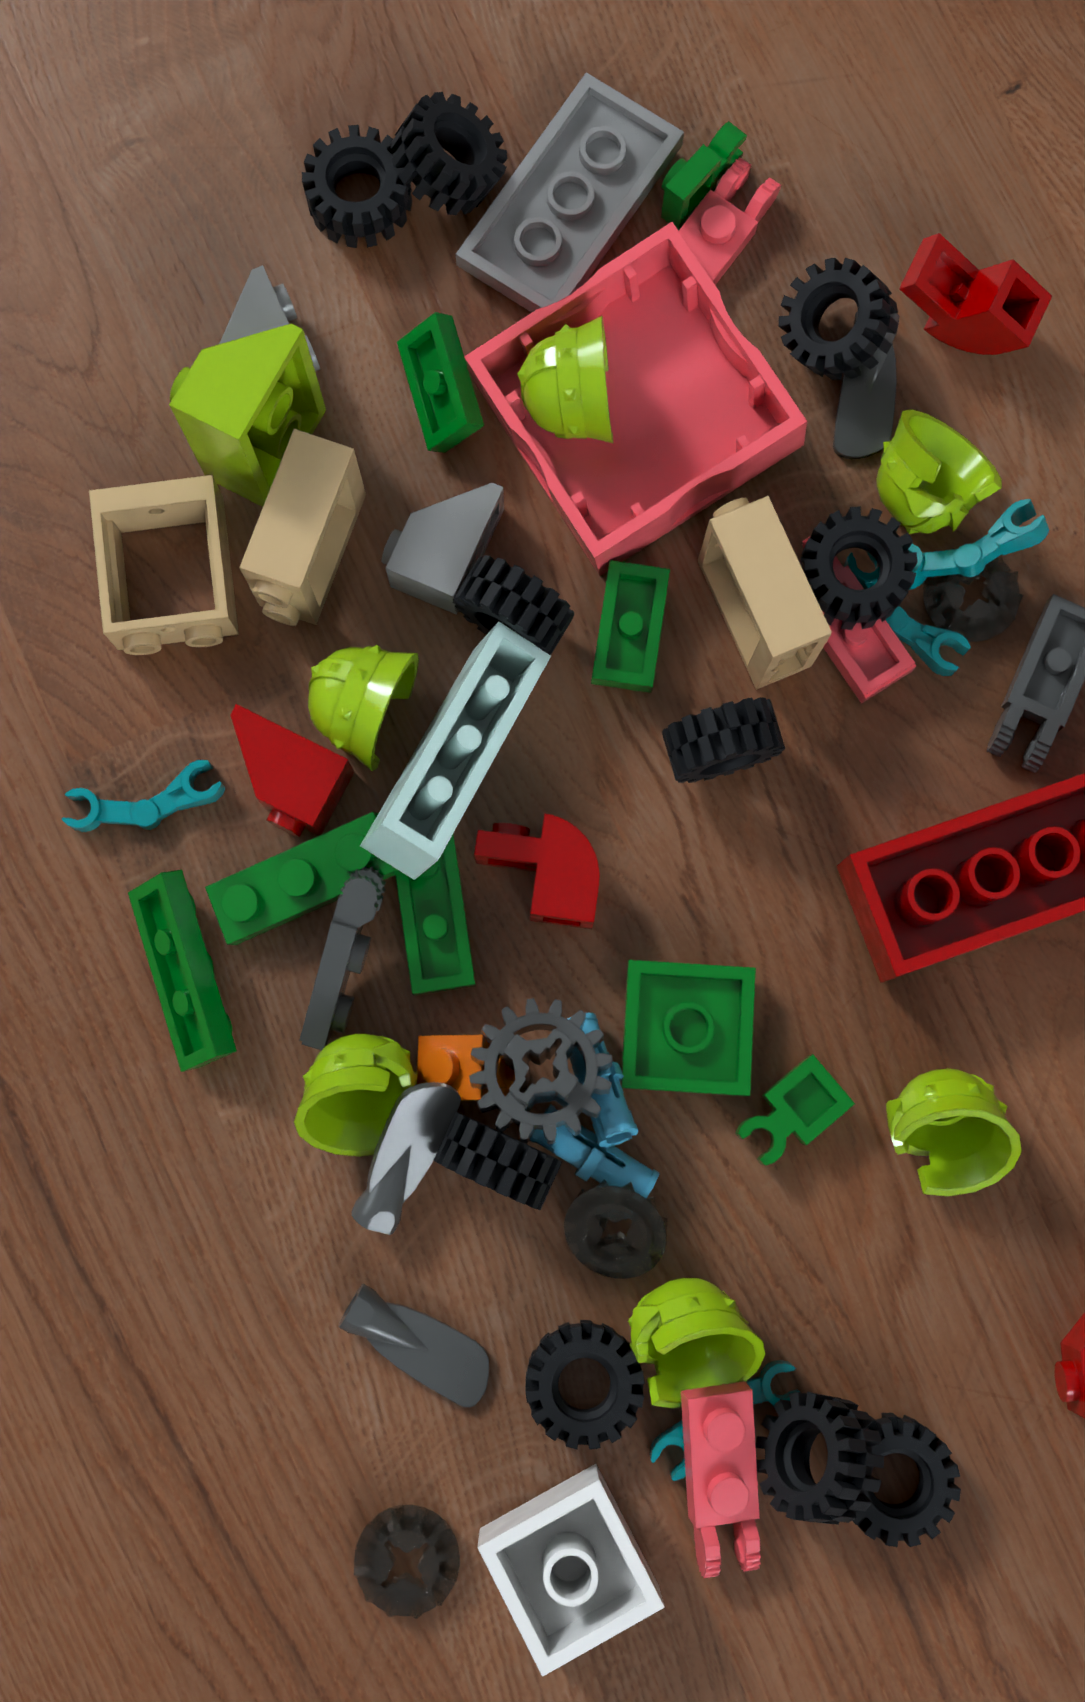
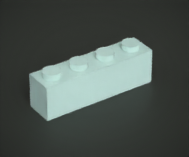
[360,621,551,880]

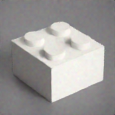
[477,1464,665,1677]

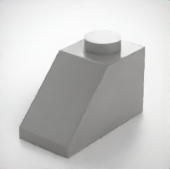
[382,483,504,615]

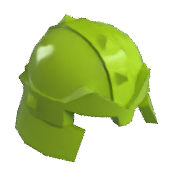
[517,316,614,443]
[876,409,1002,534]
[308,645,419,771]
[294,1034,418,1157]
[886,1068,1022,1196]
[628,1278,766,1409]

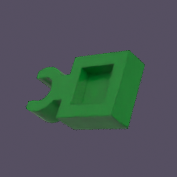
[661,121,747,231]
[735,1054,855,1166]

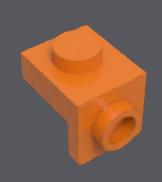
[417,1035,515,1101]

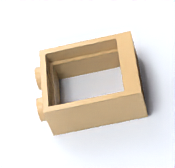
[239,429,366,626]
[89,475,239,655]
[698,496,832,690]

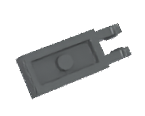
[986,594,1085,773]
[299,866,386,1050]

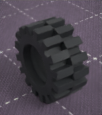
[391,92,508,215]
[302,125,412,248]
[778,258,898,380]
[799,506,918,630]
[453,555,574,655]
[662,697,785,783]
[434,1112,562,1210]
[525,1320,645,1450]
[756,1392,884,1525]
[853,1413,961,1547]

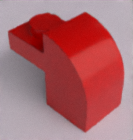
[899,233,1052,355]
[474,813,600,929]

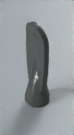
[833,311,899,459]
[351,1082,461,1235]
[338,1284,489,1408]

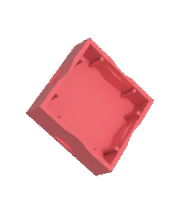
[464,222,807,576]

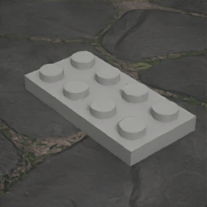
[456,72,684,312]

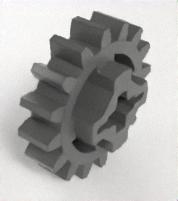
[469,998,613,1145]

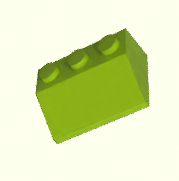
[169,323,326,507]

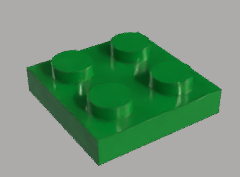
[621,960,756,1096]

